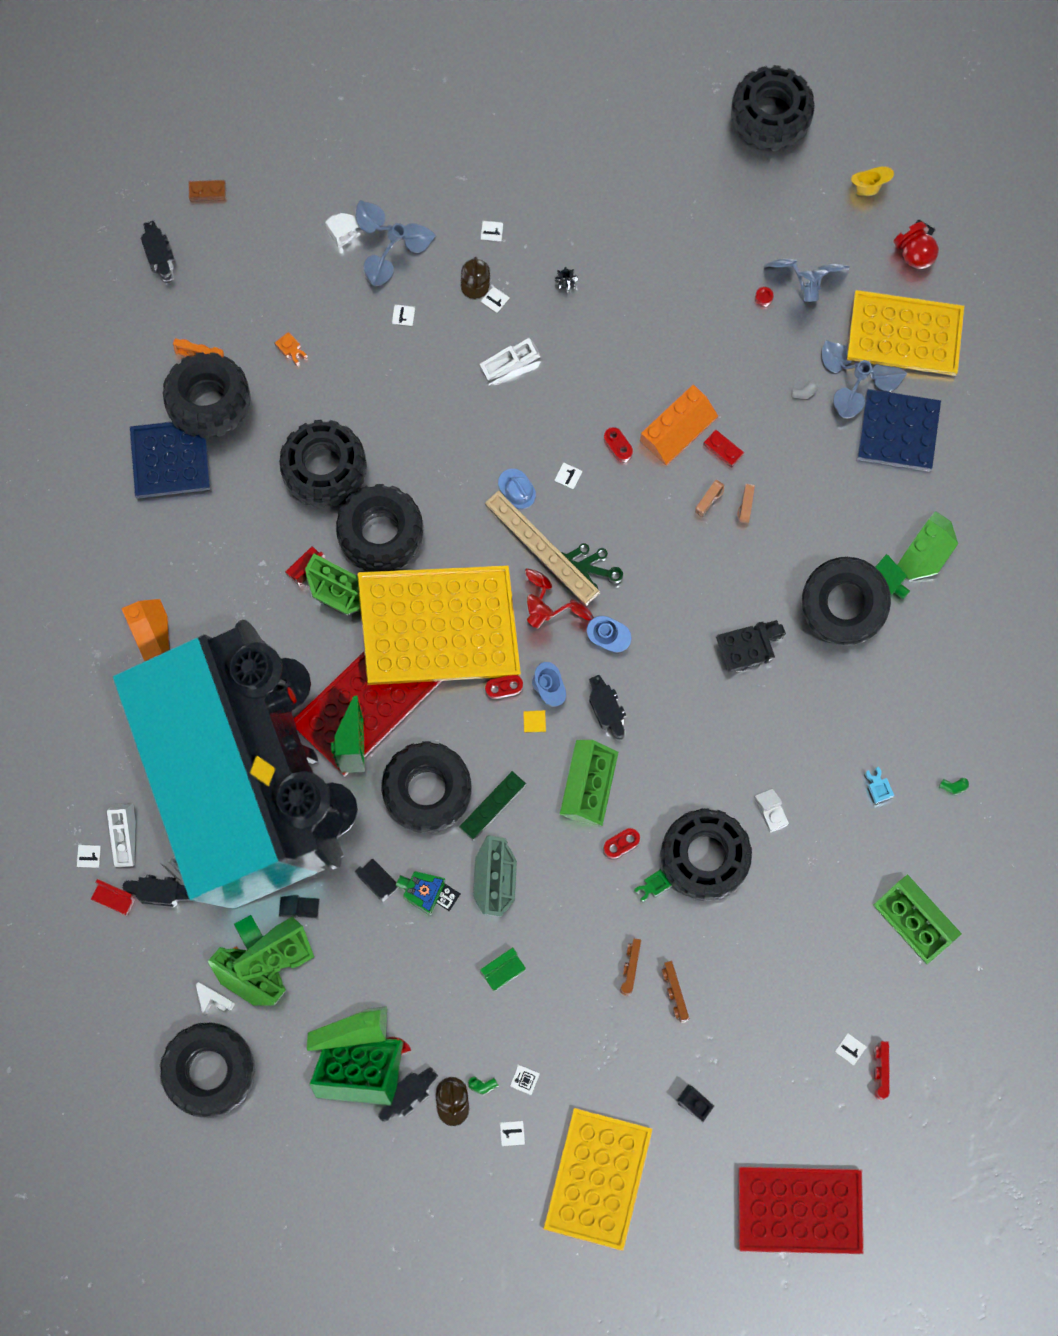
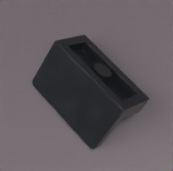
[354,859,399,902]

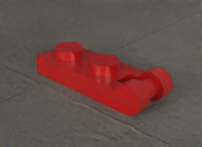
[875,1041,890,1100]

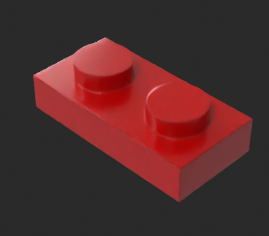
[703,429,744,468]

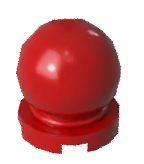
[893,222,939,269]

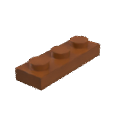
[661,961,690,1023]

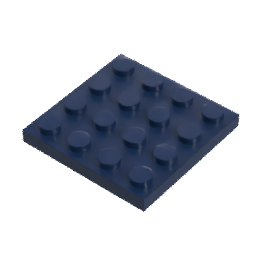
[857,389,941,472]
[130,422,211,498]

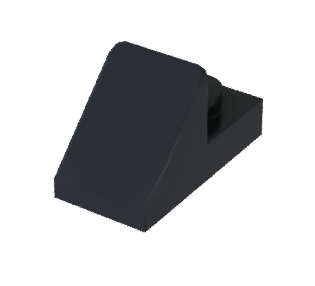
[279,895,320,919]
[677,1084,714,1122]

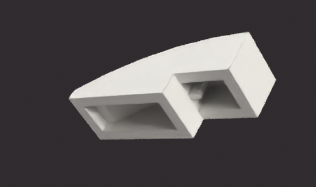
[480,338,541,380]

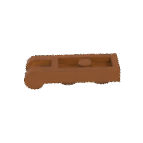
[620,938,641,996]

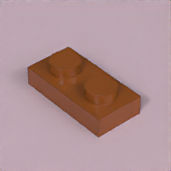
[189,180,226,201]

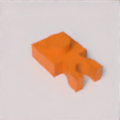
[275,332,307,366]

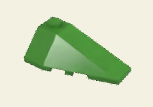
[232,917,314,981]
[307,1006,387,1051]

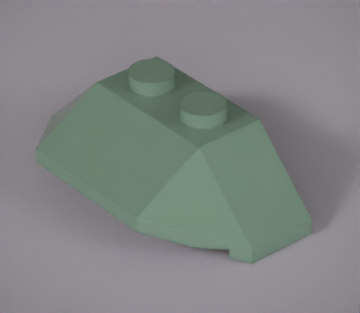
[473,835,517,917]

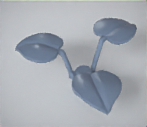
[356,200,436,286]
[764,258,850,302]
[822,340,907,418]

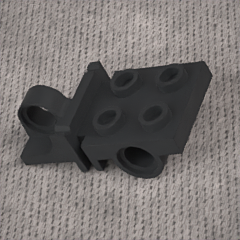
[716,620,786,672]

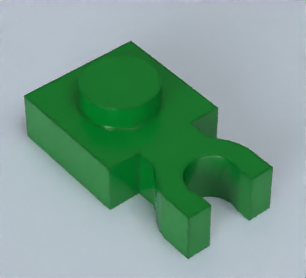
[634,869,672,902]

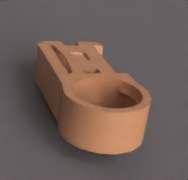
[695,480,724,517]
[737,484,755,523]

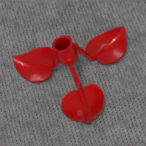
[525,568,594,628]

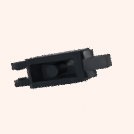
[141,220,175,282]
[589,675,626,740]
[122,875,192,907]
[378,1067,438,1122]

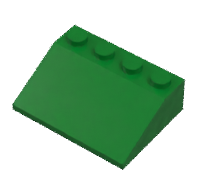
[331,696,365,773]
[309,1039,403,1105]

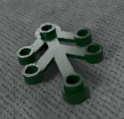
[561,543,623,589]

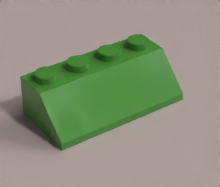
[560,740,619,826]
[874,874,962,965]

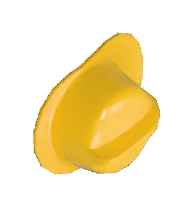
[851,167,894,196]

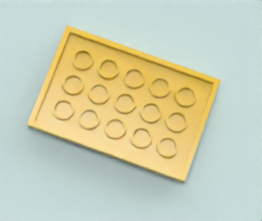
[847,290,964,376]
[544,1108,653,1251]

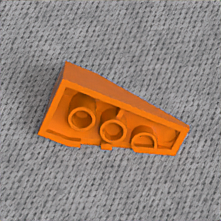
[121,599,169,661]

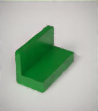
[480,947,526,991]

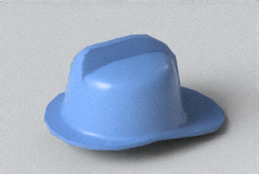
[498,469,536,509]
[587,616,632,652]
[532,662,566,706]

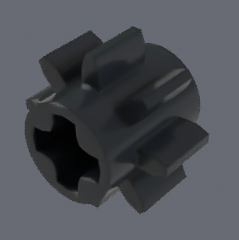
[555,267,578,291]

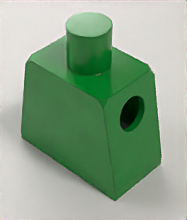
[875,554,910,600]

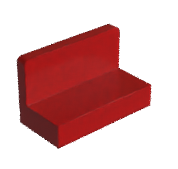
[285,546,325,586]
[91,879,136,916]

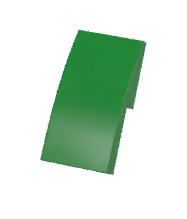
[234,915,263,950]

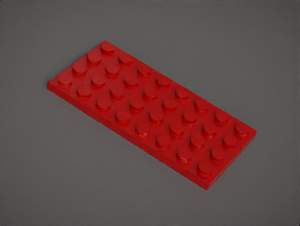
[294,651,442,777]

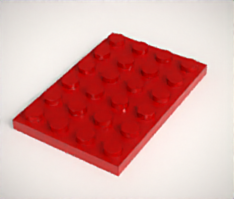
[739,1167,864,1254]

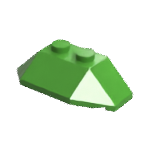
[898,511,958,581]
[305,554,360,615]
[208,947,286,1006]

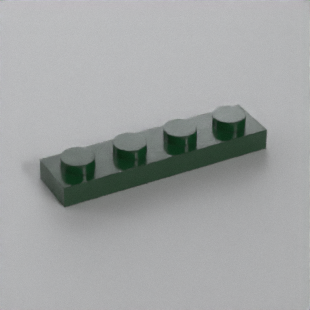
[459,771,526,841]

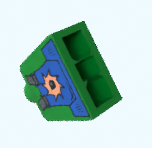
[396,871,446,916]

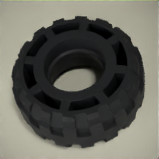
[731,65,815,151]
[162,352,250,438]
[279,419,367,508]
[336,484,423,572]
[802,556,891,645]
[381,741,471,833]
[661,808,752,901]
[160,1022,255,1118]

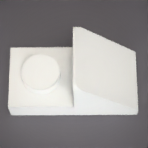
[755,789,789,832]
[196,982,235,1015]

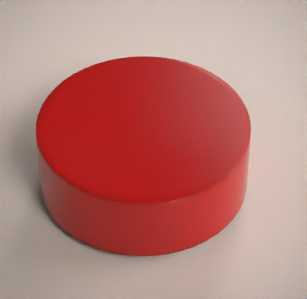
[755,287,774,306]

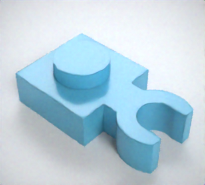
[866,767,895,804]

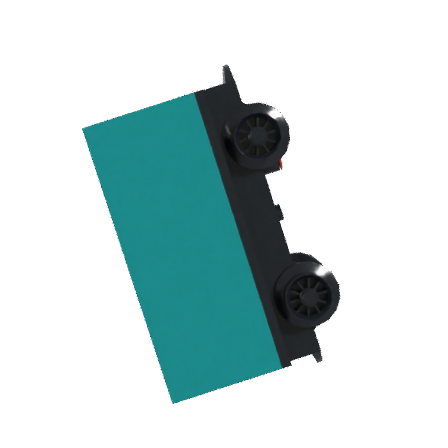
[112,619,358,909]

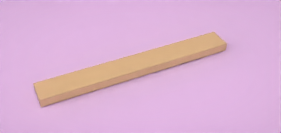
[485,490,600,606]

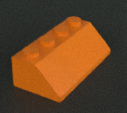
[640,384,718,466]

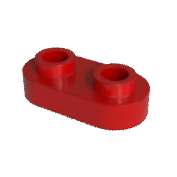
[604,427,633,462]
[485,675,523,699]
[604,828,640,859]

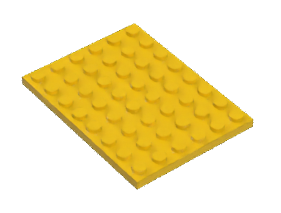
[357,566,521,685]

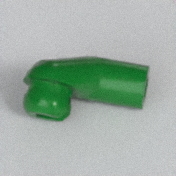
[939,778,969,795]
[468,1077,499,1094]

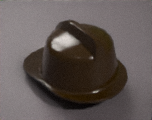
[461,257,490,300]
[436,1077,469,1126]

